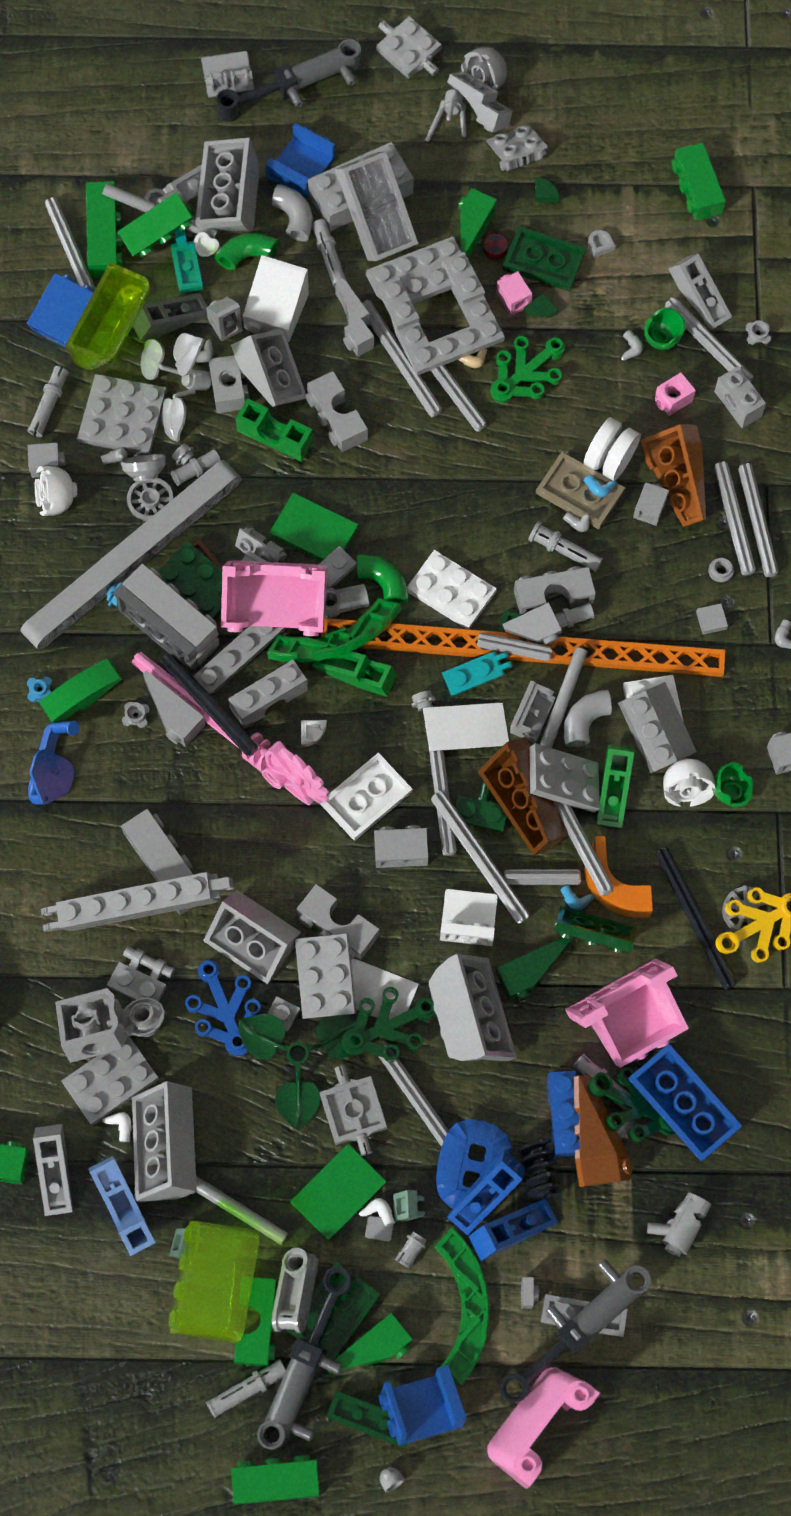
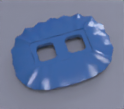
[436,1119,512,1208]

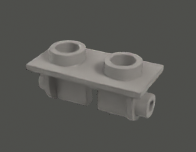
[235,527,287,563]

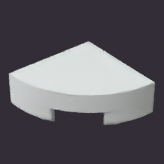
[301,720,327,747]

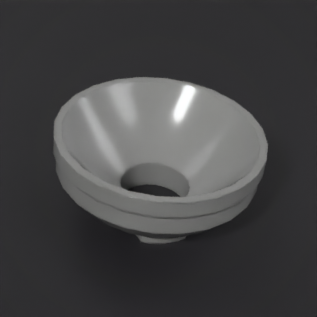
[121,454,166,481]

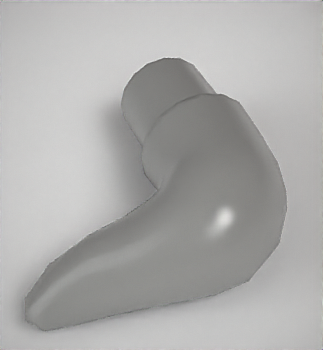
[621,330,643,361]
[196,339,214,363]
[101,448,128,465]
[563,511,590,532]
[775,620,791,649]

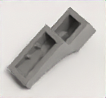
[448,72,513,132]
[335,278,374,357]

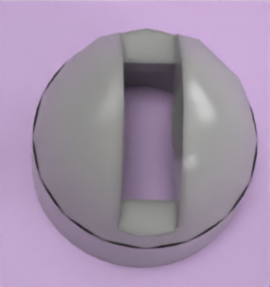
[380,1467,405,1492]

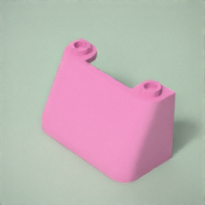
[221,561,328,636]
[487,1367,600,1489]

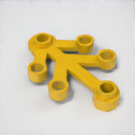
[716,887,791,963]

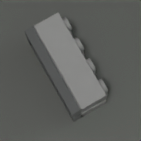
[114,564,220,673]

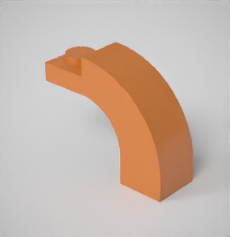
[584,836,653,918]

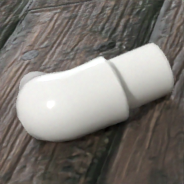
[102,1112,132,1142]
[359,1198,395,1227]

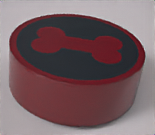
[483,234,507,259]

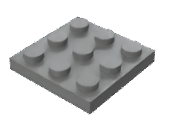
[77,374,167,455]

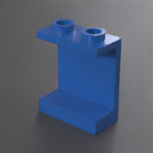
[265,123,335,199]
[27,273,101,352]
[379,1365,466,1446]

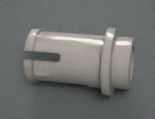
[395,1232,427,1269]

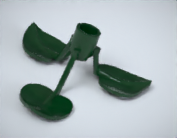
[239,1014,359,1129]

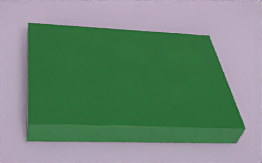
[269,493,358,561]
[290,1144,387,1241]

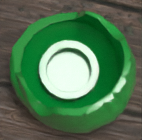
[644,308,686,350]
[712,762,754,807]

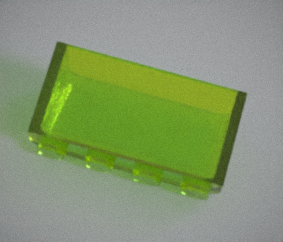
[66,262,151,370]
[169,1221,259,1343]

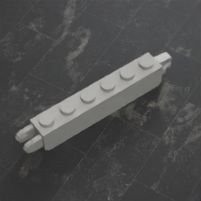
[41,872,234,932]

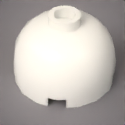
[35,466,77,516]
[663,758,716,807]

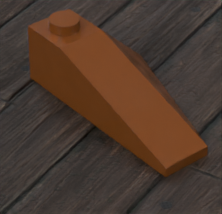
[641,424,706,527]
[574,1075,633,1187]

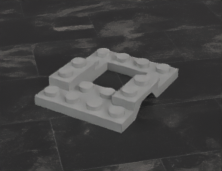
[366,236,505,376]

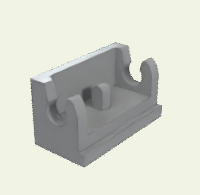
[510,680,555,743]

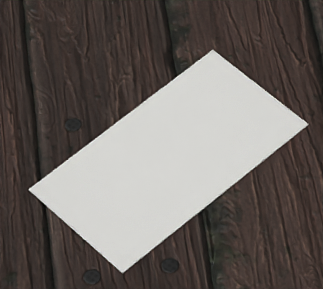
[423,703,509,751]
[351,958,419,1027]

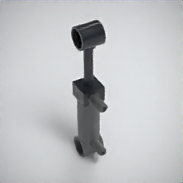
[216,39,361,122]
[499,1259,651,1404]
[257,1266,356,1450]

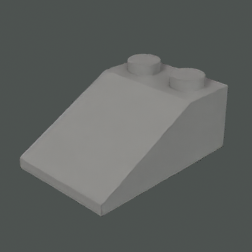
[231,329,306,407]

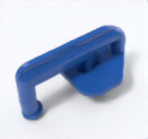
[28,721,80,805]

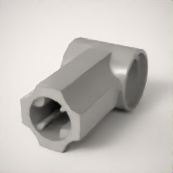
[325,584,369,618]

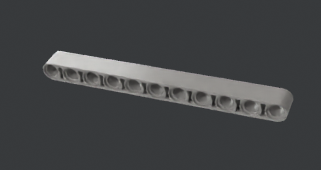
[21,460,241,650]

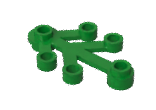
[490,336,565,403]

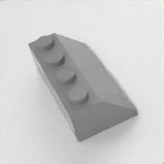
[132,1081,197,1202]

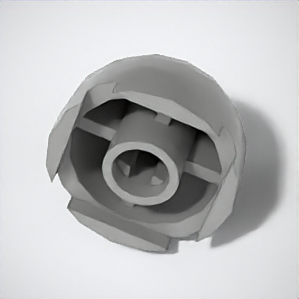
[461,47,507,91]

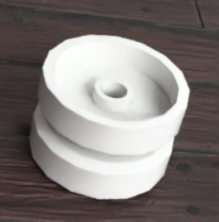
[584,417,641,481]

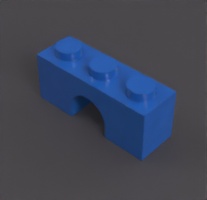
[546,1071,580,1159]

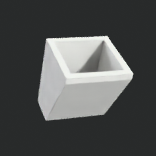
[243,255,309,342]

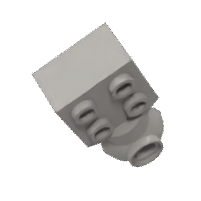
[55,988,164,1063]

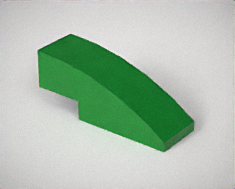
[312,651,397,697]
[39,659,122,723]

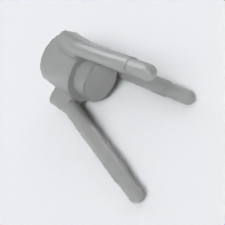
[425,89,466,142]

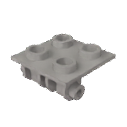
[201,51,254,98]
[486,125,547,171]

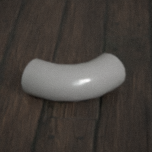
[272,184,313,242]
[564,690,612,748]

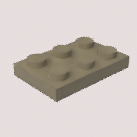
[536,452,625,529]

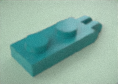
[442,651,513,697]

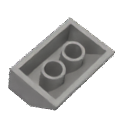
[618,682,697,773]
[203,890,301,984]

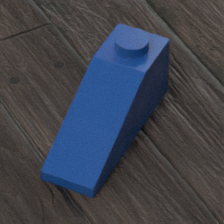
[447,1150,525,1235]
[469,1198,558,1261]

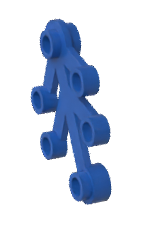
[185,960,261,1056]

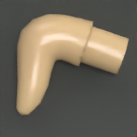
[458,348,487,368]

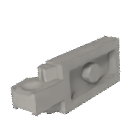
[155,165,202,204]

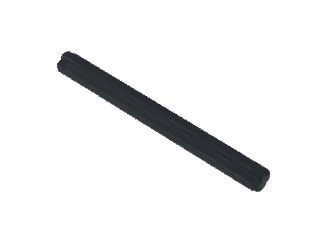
[160,653,258,756]
[655,847,737,990]

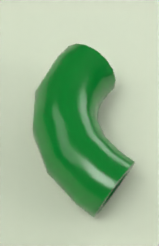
[215,232,280,270]
[357,554,409,605]

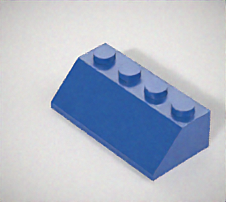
[628,1044,742,1162]

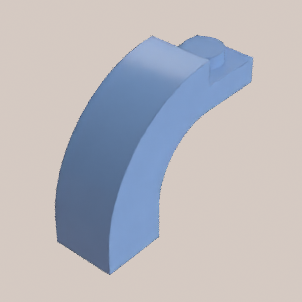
[88,1156,155,1256]

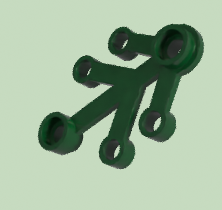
[341,987,435,1063]
[588,1067,675,1143]

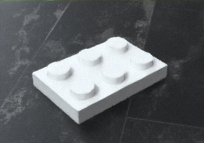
[407,550,497,629]
[321,753,413,841]

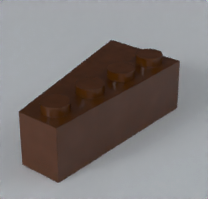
[478,737,568,855]

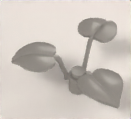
[141,333,211,442]

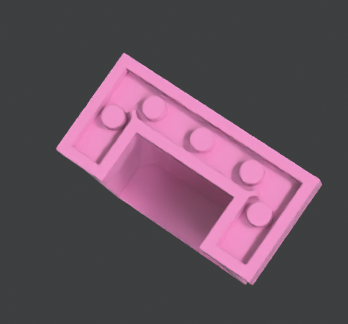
[565,958,689,1068]

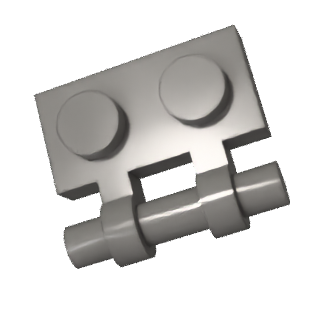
[107,946,175,1002]

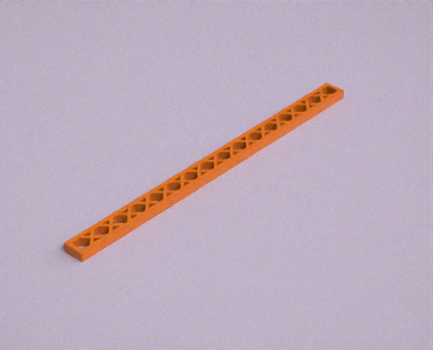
[321,618,725,677]

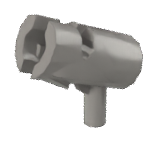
[647,1193,711,1257]

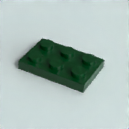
[503,226,586,292]
[157,541,223,620]
[554,906,637,953]
[287,1262,381,1360]

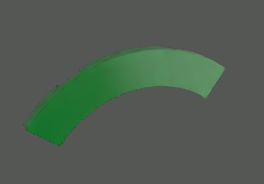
[267,598,402,662]
[434,1227,489,1386]

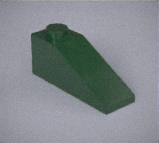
[496,937,571,1002]

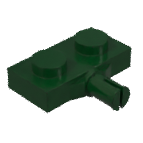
[455,783,507,833]

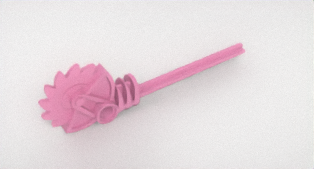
[131,652,329,806]

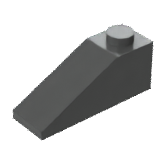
[130,293,207,341]

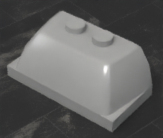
[195,138,260,231]
[429,954,517,1061]

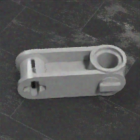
[272,1248,319,1333]

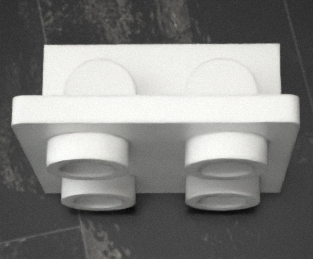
[440,889,497,946]

